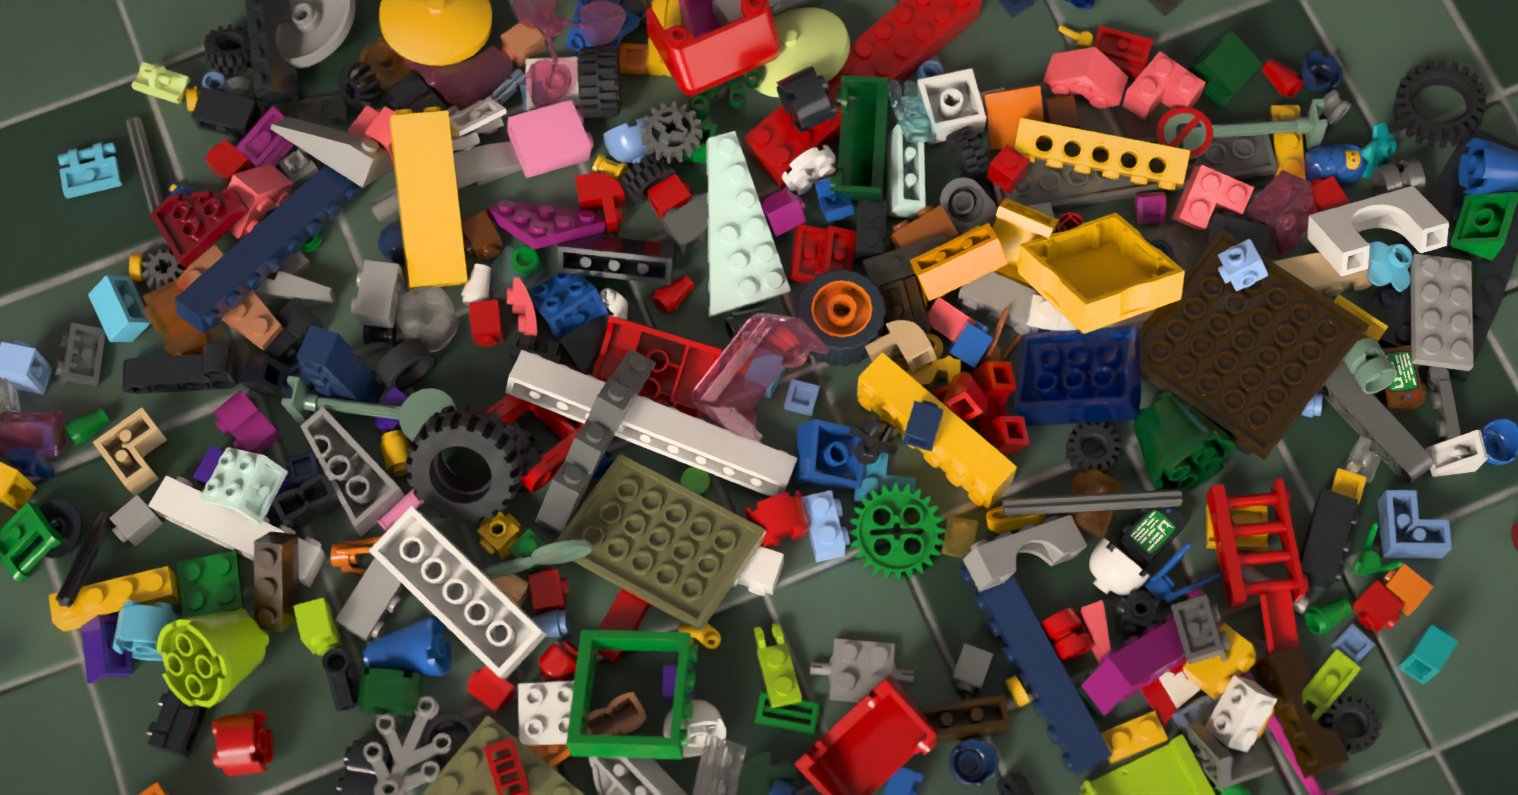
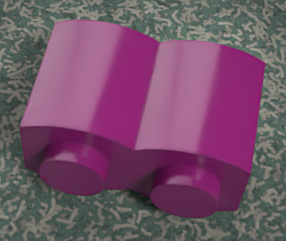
[213,390,281,454]

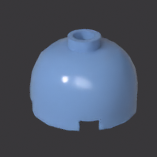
[602,116,658,164]

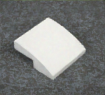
[444,96,506,137]

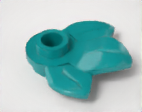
[1361,122,1397,178]

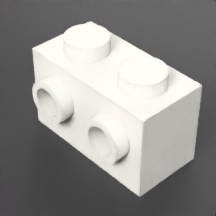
[1204,675,1278,752]

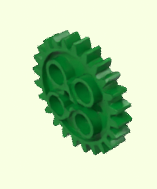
[848,483,946,581]

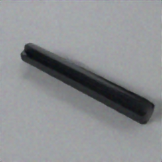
[56,511,113,607]

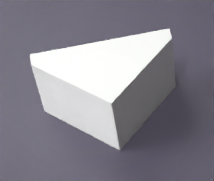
[1425,430,1488,477]

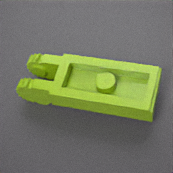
[754,622,802,708]
[1302,648,1362,722]

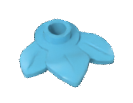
[1367,241,1412,292]

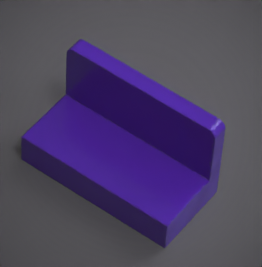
[81,615,133,683]

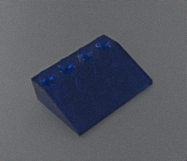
[1014,325,1141,427]

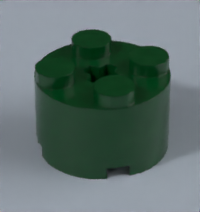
[357,668,423,719]

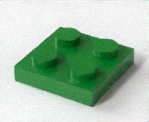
[176,551,245,618]

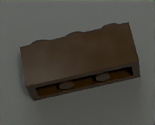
[254,531,299,632]
[919,695,1011,744]

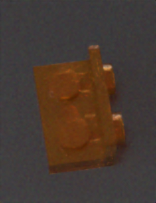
[1063,469,1122,539]

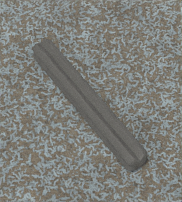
[126,117,164,213]

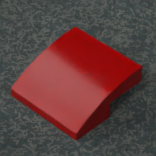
[790,224,856,283]

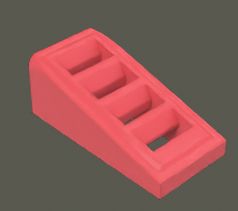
[1078,600,1111,666]

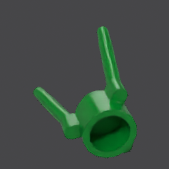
[1351,522,1403,577]

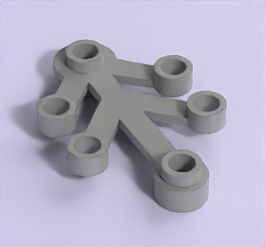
[363,696,453,795]

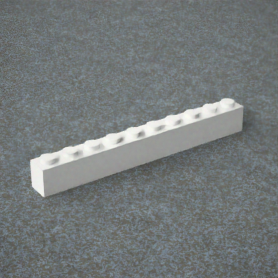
[505,350,797,497]

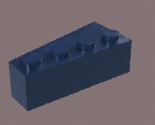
[296,325,386,404]

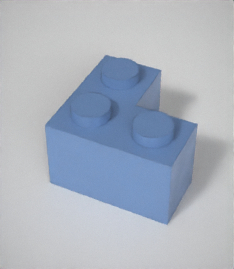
[1378,490,1452,559]

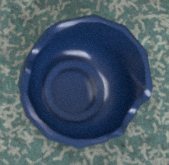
[1300,49,1343,94]
[378,221,405,266]
[949,739,999,786]

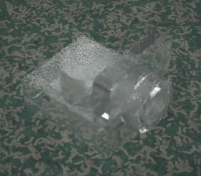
[1344,436,1381,483]

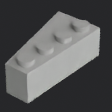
[300,407,404,537]

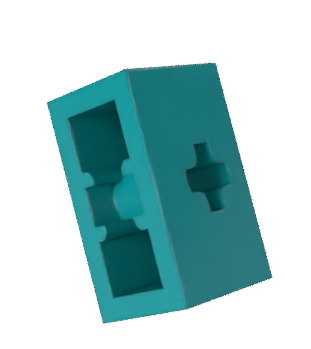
[1397,624,1458,685]

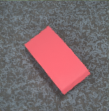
[506,278,537,339]
[927,297,974,341]

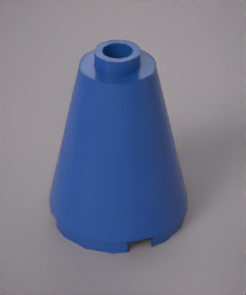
[1458,138,1518,196]
[363,616,452,677]

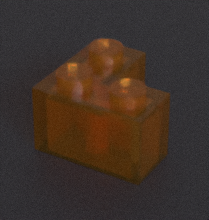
[143,280,209,356]

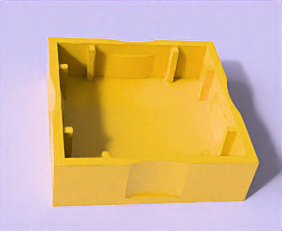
[1018,213,1185,334]

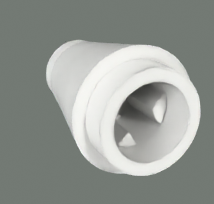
[461,264,491,306]

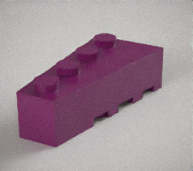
[1082,613,1187,715]

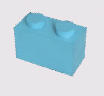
[88,275,152,342]

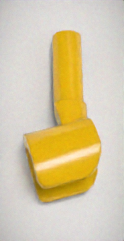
[1058,25,1093,50]

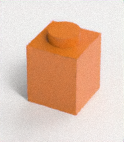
[1381,564,1433,616]

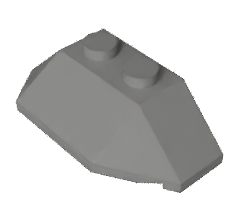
[589,757,687,795]

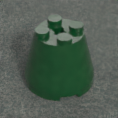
[1132,391,1235,492]

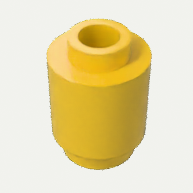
[380,430,410,476]

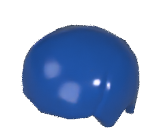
[1480,418,1518,466]

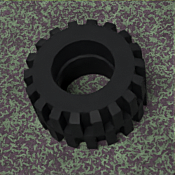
[577,45,621,118]

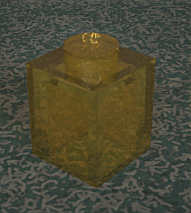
[941,516,978,558]

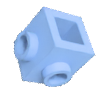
[1218,239,1268,291]

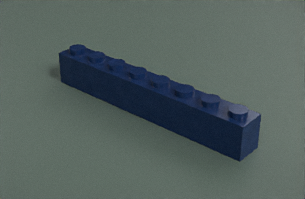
[175,165,361,334]
[958,554,1112,777]

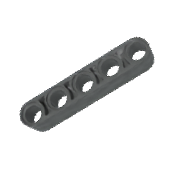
[1319,362,1433,484]

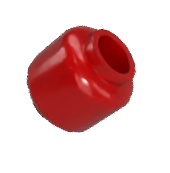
[538,640,579,682]

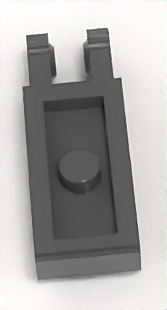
[1426,366,1461,441]

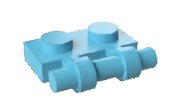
[58,142,122,199]

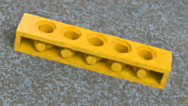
[1014,118,1190,190]

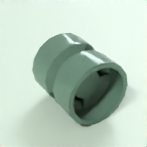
[1343,338,1397,394]

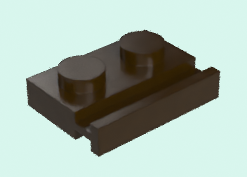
[878,276,932,334]

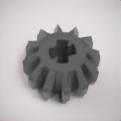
[142,247,187,296]

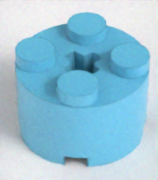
[113,601,180,661]

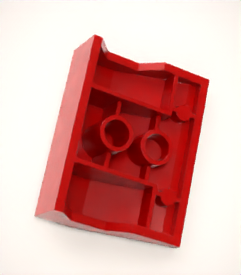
[592,315,723,419]

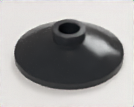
[33,499,83,559]

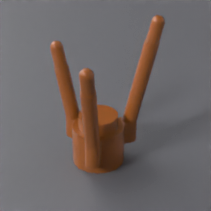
[976,308,1024,368]

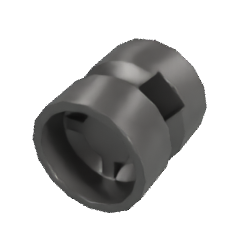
[1373,158,1426,196]

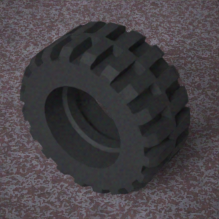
[405,404,526,524]

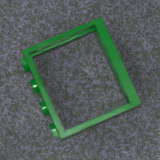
[566,630,698,759]

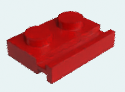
[1093,25,1153,78]

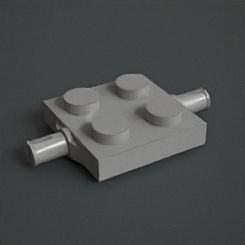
[810,639,914,703]

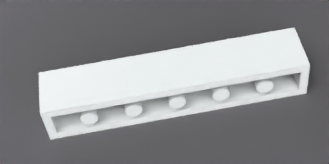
[148,476,327,587]

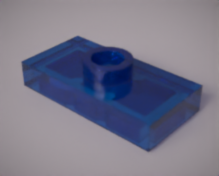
[6,447,55,479]

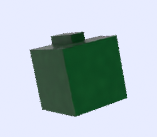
[1186,31,1262,108]

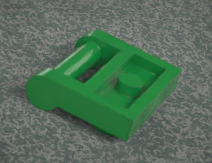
[0,502,63,582]

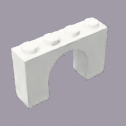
[1308,186,1449,276]

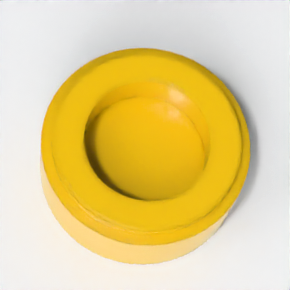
[129,253,146,282]
[1005,675,1030,707]

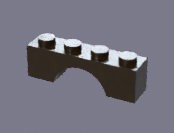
[1255,647,1350,779]

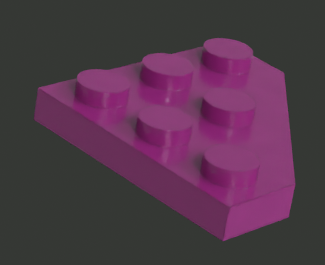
[487,200,606,249]

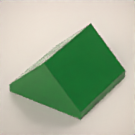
[1450,192,1518,261]

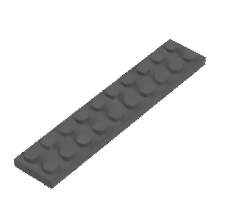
[989,119,1278,211]

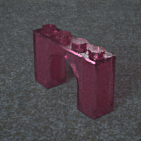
[385,40,513,111]

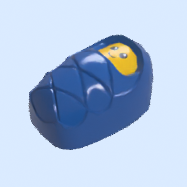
[1304,144,1367,187]

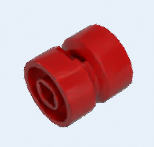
[1040,607,1095,663]

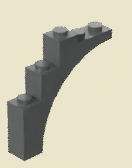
[535,349,656,535]

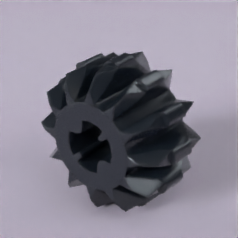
[336,61,384,111]

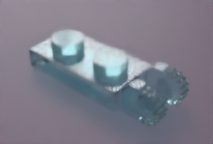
[889,80,937,142]

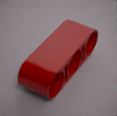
[597,589,652,664]

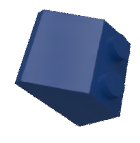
[793,419,864,489]

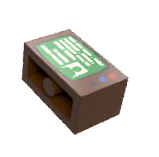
[1378,345,1427,413]

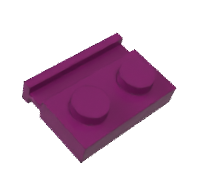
[235,106,295,167]

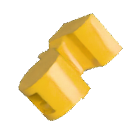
[907,355,961,392]

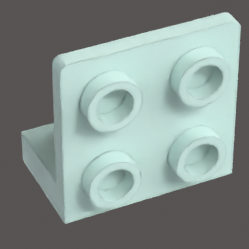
[200,447,288,524]

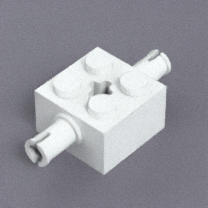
[894,68,1005,144]

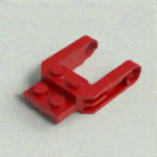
[486,365,584,493]

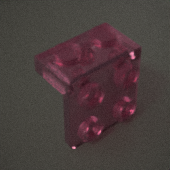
[1247,170,1317,256]

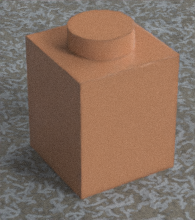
[501,17,547,68]

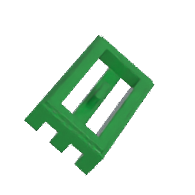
[755,692,821,735]

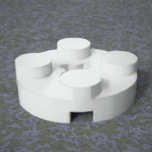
[782,145,836,195]

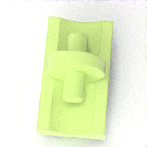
[131,62,190,104]

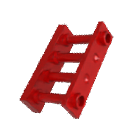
[1206,478,1309,610]

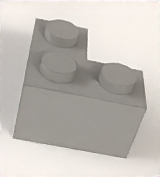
[351,260,408,328]

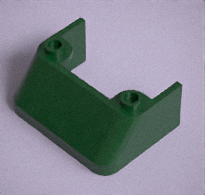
[830,75,889,201]

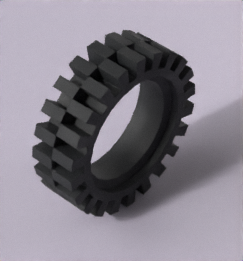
[1394,60,1487,148]

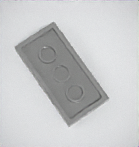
[1411,254,1474,371]

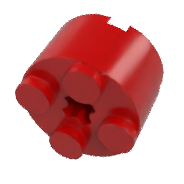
[744,490,811,549]
[212,710,274,777]

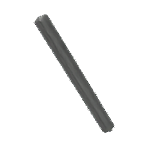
[1002,489,1183,516]

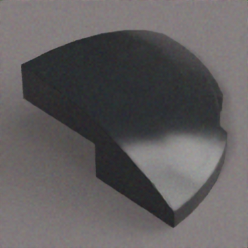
[559,314,609,376]

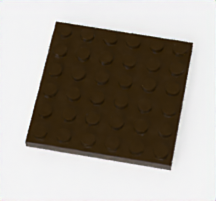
[1118,229,1369,460]

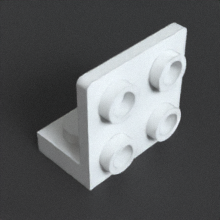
[518,681,574,746]

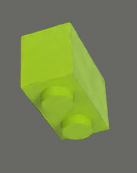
[294,598,343,656]

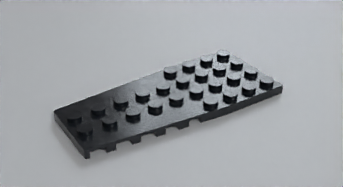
[1366,129,1518,382]

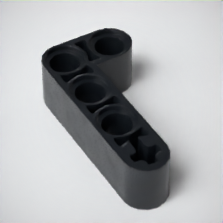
[122,343,236,394]

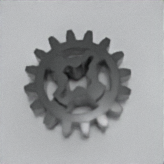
[640,101,702,163]

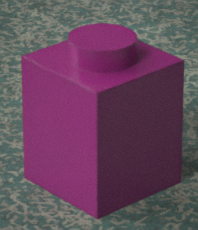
[760,187,806,237]

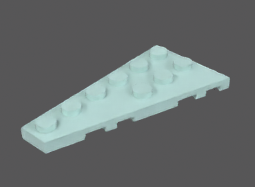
[706,131,791,317]

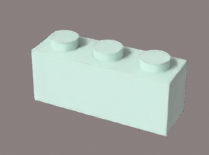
[886,124,925,219]

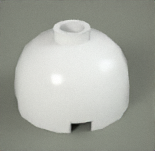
[1089,537,1150,595]
[663,699,726,757]

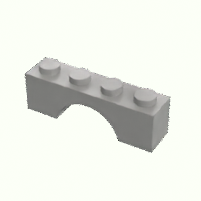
[963,515,1087,592]

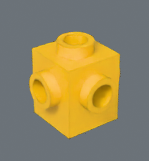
[477,511,522,560]

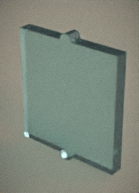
[490,245,545,306]

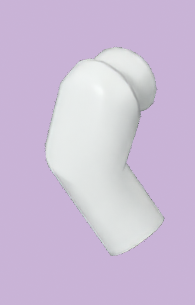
[599,288,628,320]

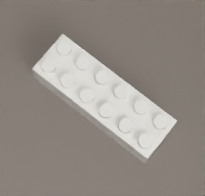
[369,506,548,679]

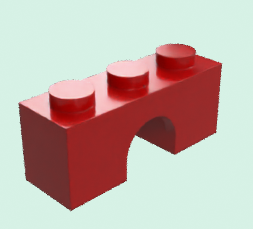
[969,361,1030,457]

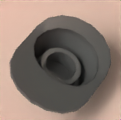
[940,177,998,234]

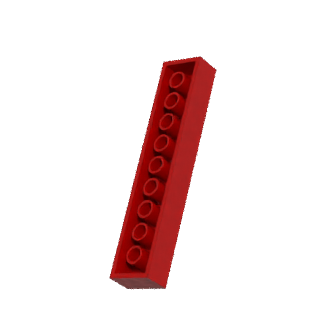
[742,0,982,190]

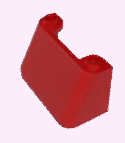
[795,674,938,795]

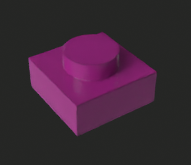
[1135,192,1166,224]

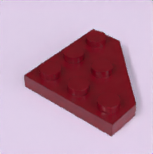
[150,188,249,268]

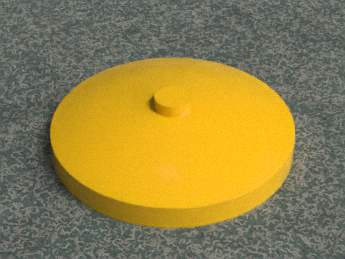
[379,0,492,66]

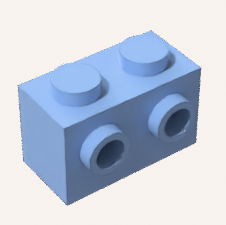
[0,341,53,395]
[802,491,850,563]

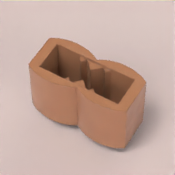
[587,692,647,736]

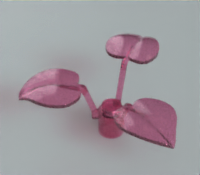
[513,0,627,107]

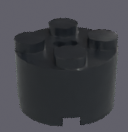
[776,66,838,134]

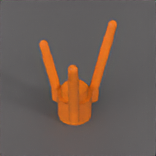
[331,535,383,576]

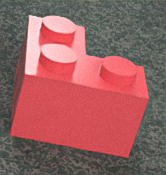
[1043,47,1128,109]
[1122,52,1205,121]
[347,106,397,168]
[227,164,294,239]
[1172,165,1254,231]

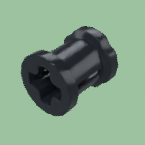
[363,321,397,346]

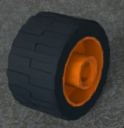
[798,269,886,366]

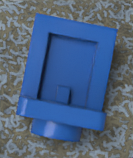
[815,177,854,222]

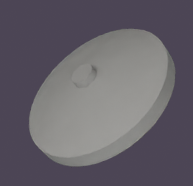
[276,0,355,68]

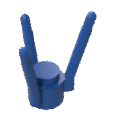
[1143,542,1222,604]

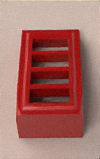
[483,737,531,795]

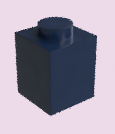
[903,401,944,452]

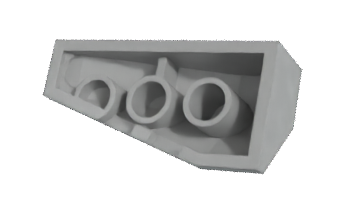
[270,117,393,188]

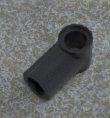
[322,648,359,712]

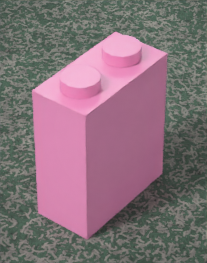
[507,99,594,178]

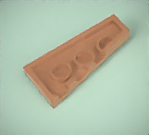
[174,243,283,351]

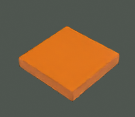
[983,85,1046,150]

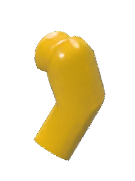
[678,623,721,649]

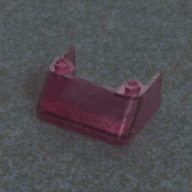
[690,313,830,441]

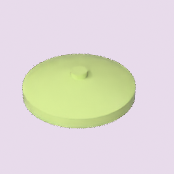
[744,8,850,97]

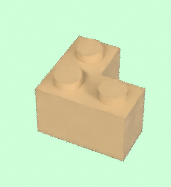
[93,407,167,496]

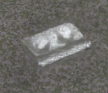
[693,735,746,795]

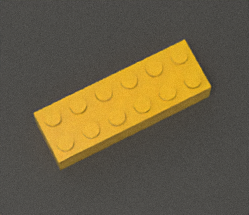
[857,352,1017,510]

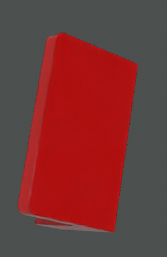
[1260,590,1299,654]

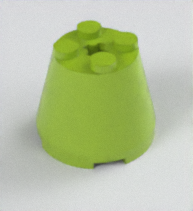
[157,608,269,708]

